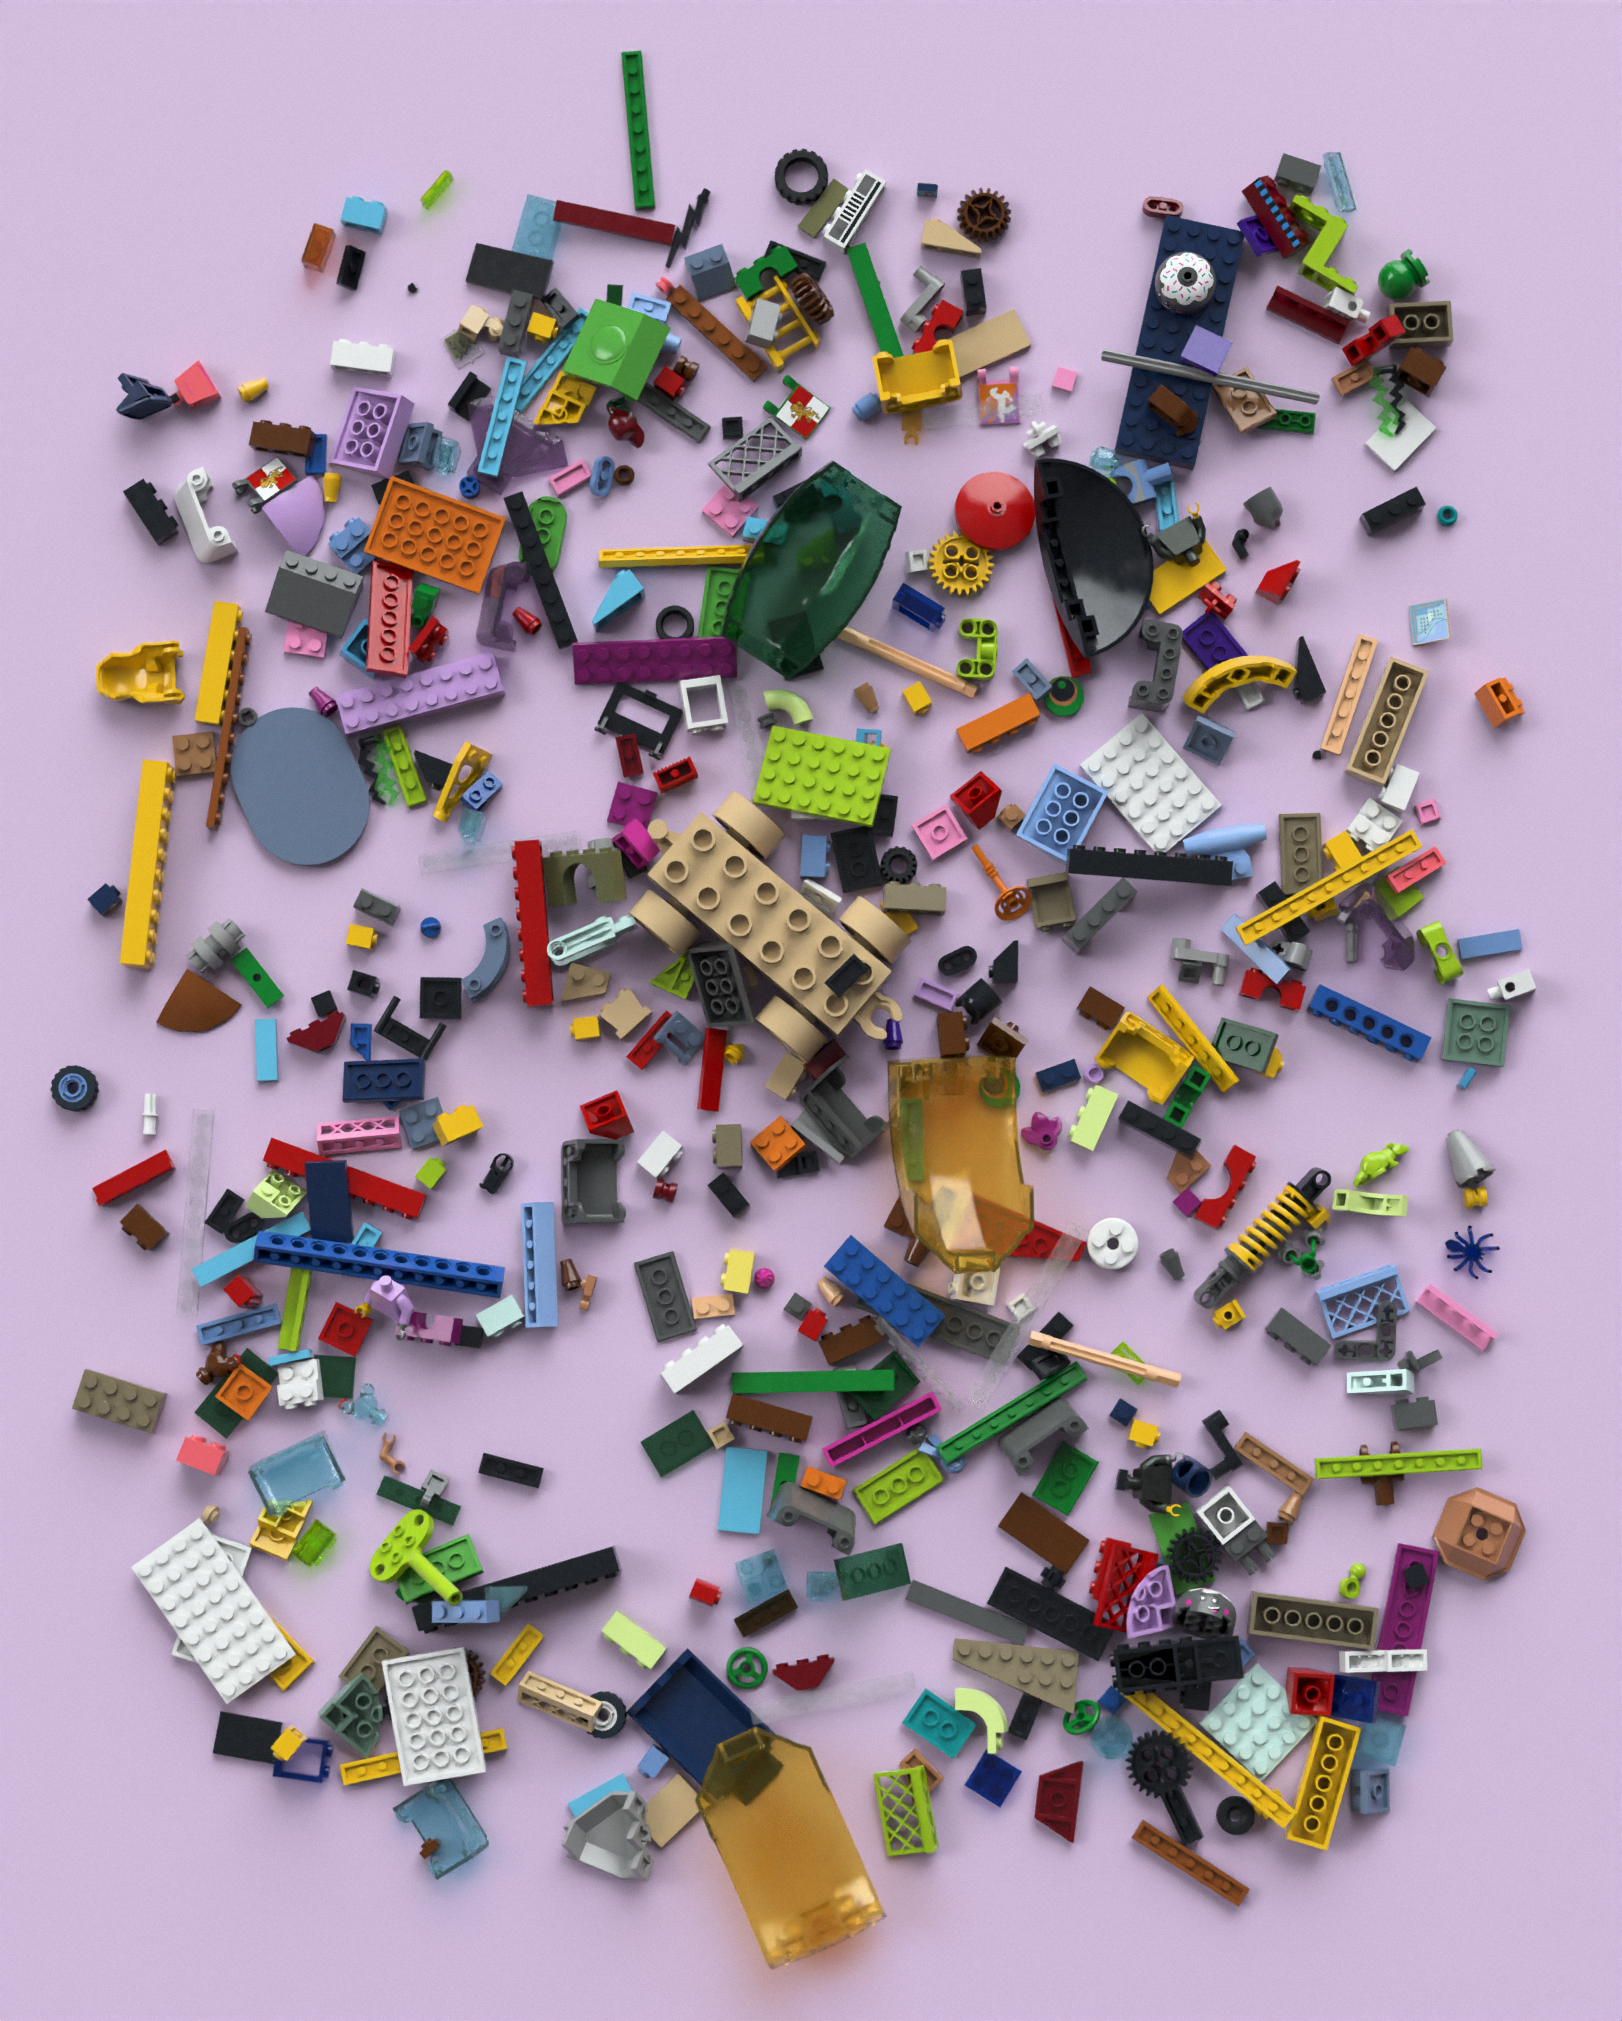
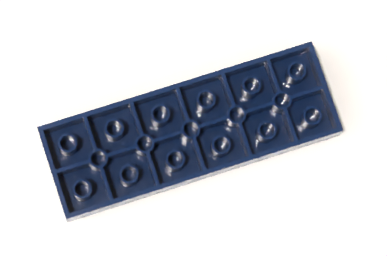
[1114,215,1244,470]

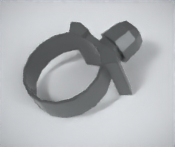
[1397,1350,1443,1371]

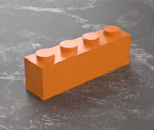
[956,693,1041,754]

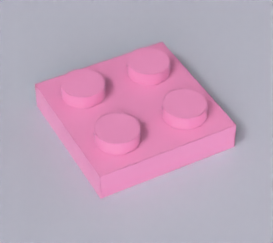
[702,484,759,538]
[284,621,329,659]
[911,804,968,861]

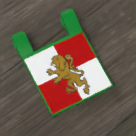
[763,375,830,440]

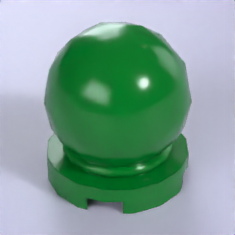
[1378,249,1430,300]

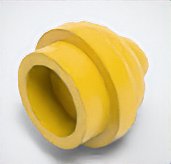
[724,1043,745,1064]

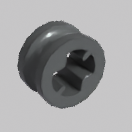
[238,708,258,727]
[757,712,777,729]

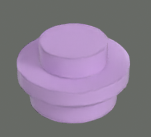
[1084,1064,1105,1085]

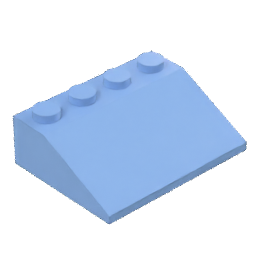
[1016,763,1108,865]

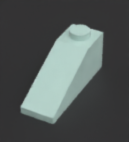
[1347,1369,1415,1395]

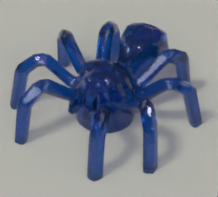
[1445,1225,1500,1279]

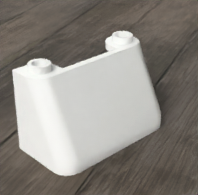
[174,467,238,563]

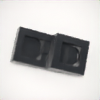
[776,1150,820,1178]

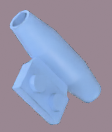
[628,292,681,354]
[1183,824,1267,880]

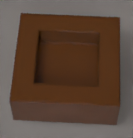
[1266,1522,1288,1544]
[419,1837,442,1859]

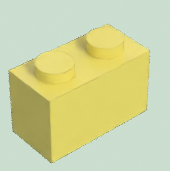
[720,1249,755,1294]

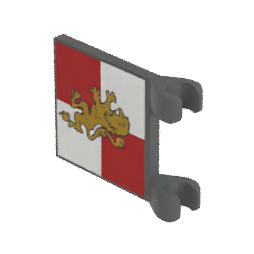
[232,456,298,514]

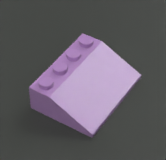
[329,387,415,479]

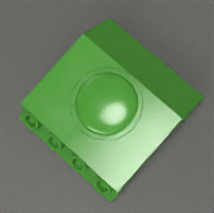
[562,299,671,403]

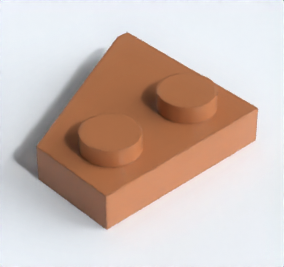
[1166,1151,1211,1194]
[900,1747,944,1805]

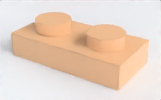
[692,1294,735,1319]

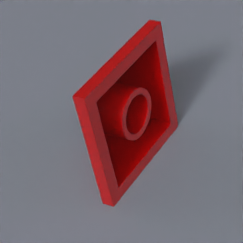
[949,771,1002,830]
[580,1090,634,1140]
[1286,1667,1335,1716]

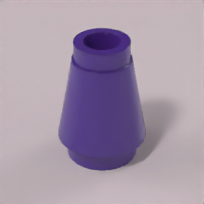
[883,1019,903,1050]

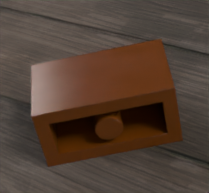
[1076,986,1125,1031]
[120,1204,169,1251]

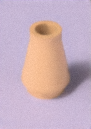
[817,1277,847,1307]

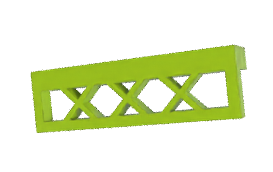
[278,1267,313,1352]

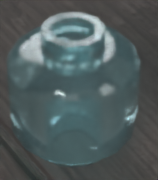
[1089,446,1120,475]

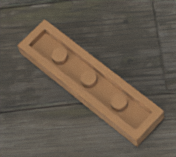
[1233,1432,1314,1496]

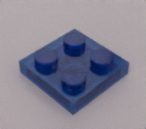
[964,1749,1022,1807]

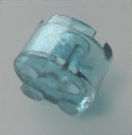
[1089,1715,1133,1759]

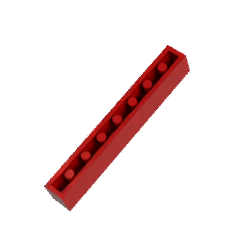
[262,1137,427,1221]

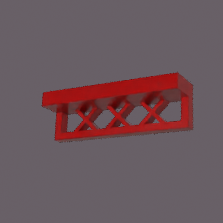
[92,1150,176,1207]

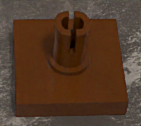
[976,1017,1028,1067]

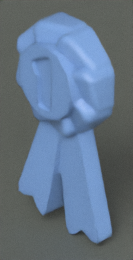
[917,1433,966,1474]

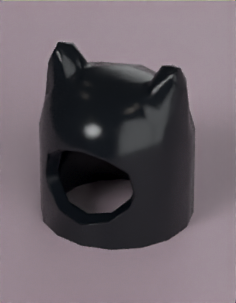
[954,978,1002,1025]

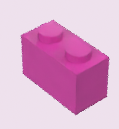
[612,818,660,870]

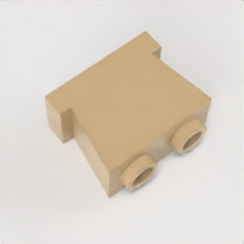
[599,987,652,1041]

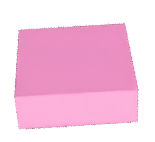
[1052,367,1077,393]
[1414,799,1441,825]

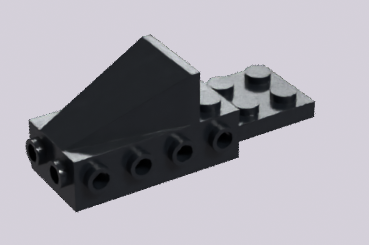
[1109,1635,1244,1696]

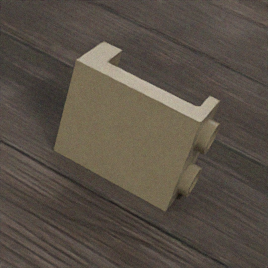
[1026,872,1077,932]

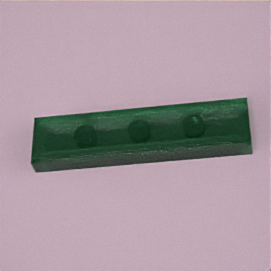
[376,1475,461,1526]

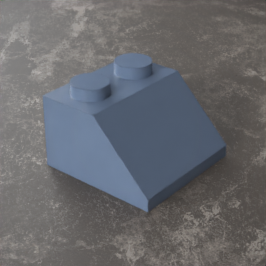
[684,244,737,301]

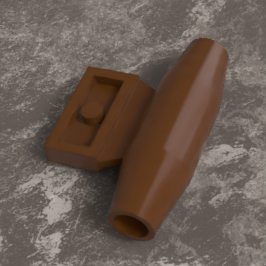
[884,1186,956,1267]

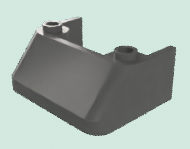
[800,1055,900,1158]

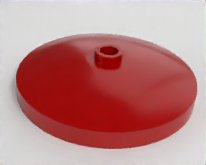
[954,472,1035,551]

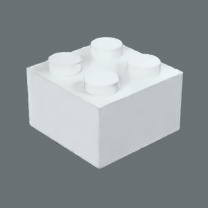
[1194,1486,1255,1545]

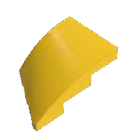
[534,371,597,425]
[249,1499,313,1562]

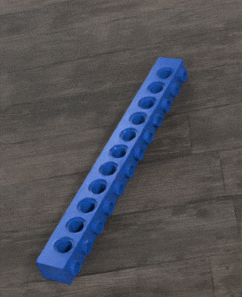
[253,1231,505,1298]

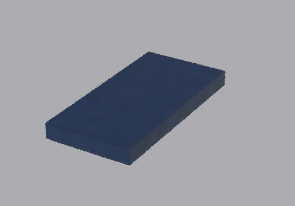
[342,1058,426,1103]
[305,1160,354,1242]

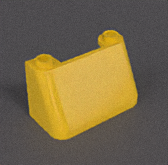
[872,339,963,414]
[1094,1012,1194,1105]

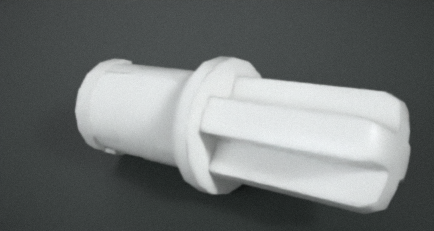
[142,1094,158,1135]

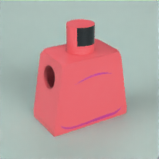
[169,360,221,409]

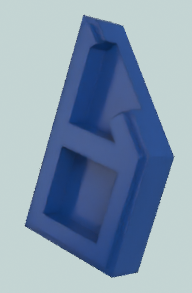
[350,1023,372,1061]

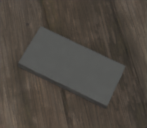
[634,1251,697,1342]

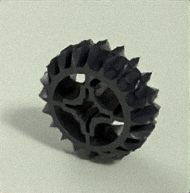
[1166,1527,1223,1584]

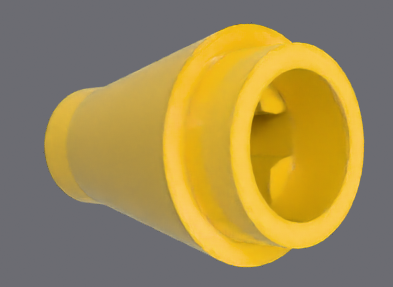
[237,378,269,403]
[322,473,343,503]

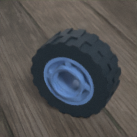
[50,1065,99,1111]

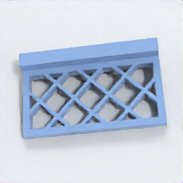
[1315,1263,1410,1339]

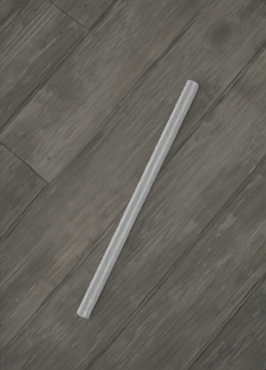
[1101,349,1320,405]

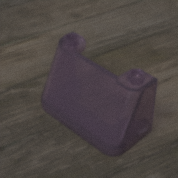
[476,562,530,652]
[1337,883,1415,971]

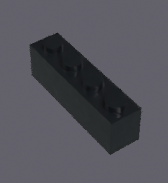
[1118,1100,1202,1160]

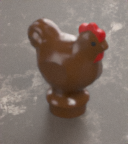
[196,1342,241,1385]

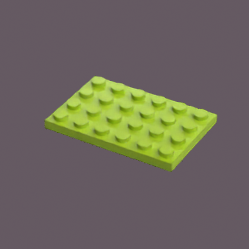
[753,725,892,828]

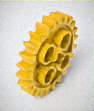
[927,531,994,597]

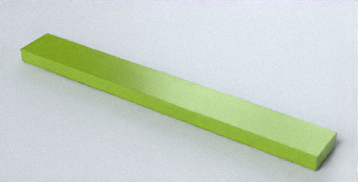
[1314,1448,1483,1479]

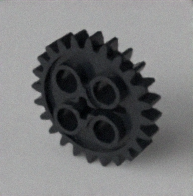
[1126,1730,1194,1799]

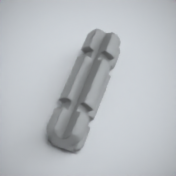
[1346,922,1358,963]

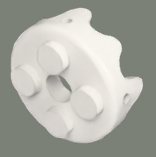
[1086,1218,1139,1270]

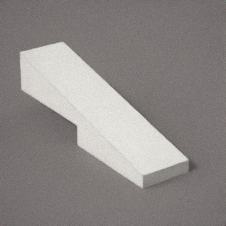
[1339,1649,1428,1673]

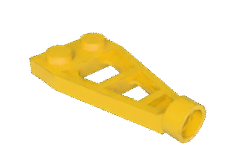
[432,741,493,823]

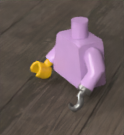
[355,1276,415,1341]

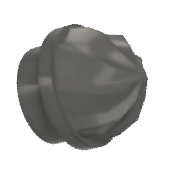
[906,1423,927,1445]

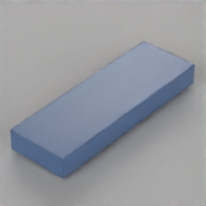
[1457,929,1523,960]

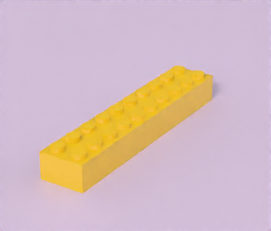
[120,760,176,970]

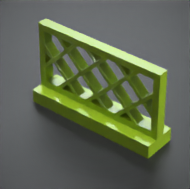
[873,1765,939,1856]

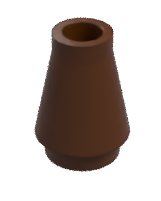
[560,1259,582,1291]

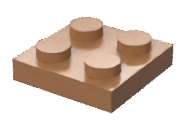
[172,731,217,777]

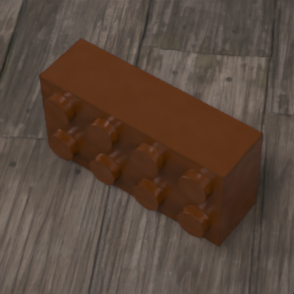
[726,1394,813,1443]

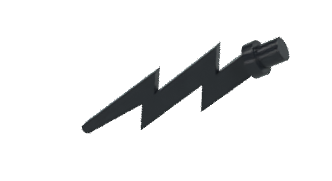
[666,188,711,268]

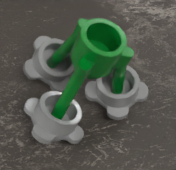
[1276,1228,1325,1280]

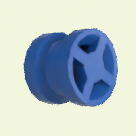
[459,476,480,499]

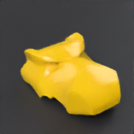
[96,641,185,704]

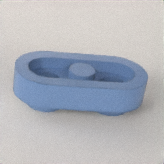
[589,456,615,496]

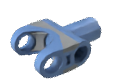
[1110,459,1174,506]

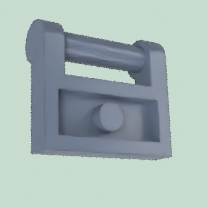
[654,1011,705,1065]

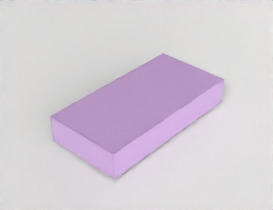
[913,977,959,1012]

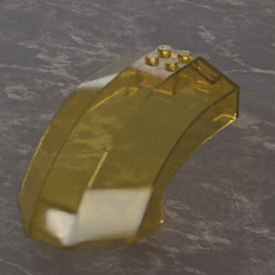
[887,1055,1034,1274]
[695,1727,887,1970]

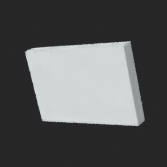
[1365,400,1437,472]

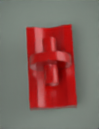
[1197,581,1237,620]

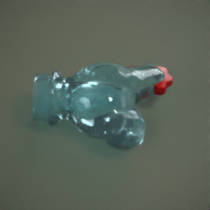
[338,1383,388,1427]

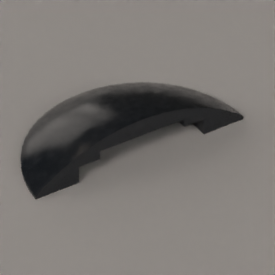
[1034,458,1154,658]

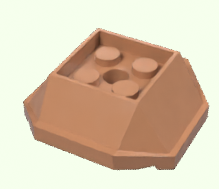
[1432,1487,1526,1581]

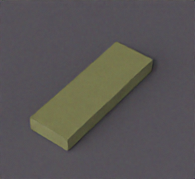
[798,179,849,239]

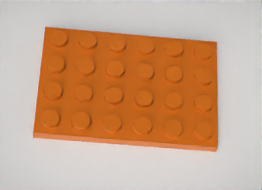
[363,476,506,595]

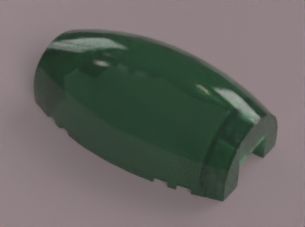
[719,460,902,680]

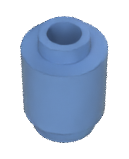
[851,392,882,421]

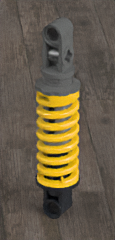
[1194,1167,1331,1309]

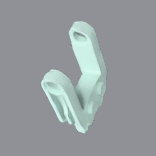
[547,915,638,967]

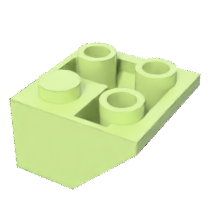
[245,1169,307,1218]

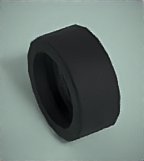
[656,605,694,639]

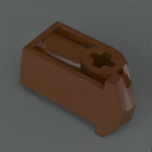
[1146,384,1198,437]

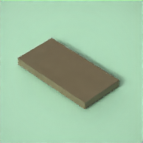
[1279,813,1323,896]

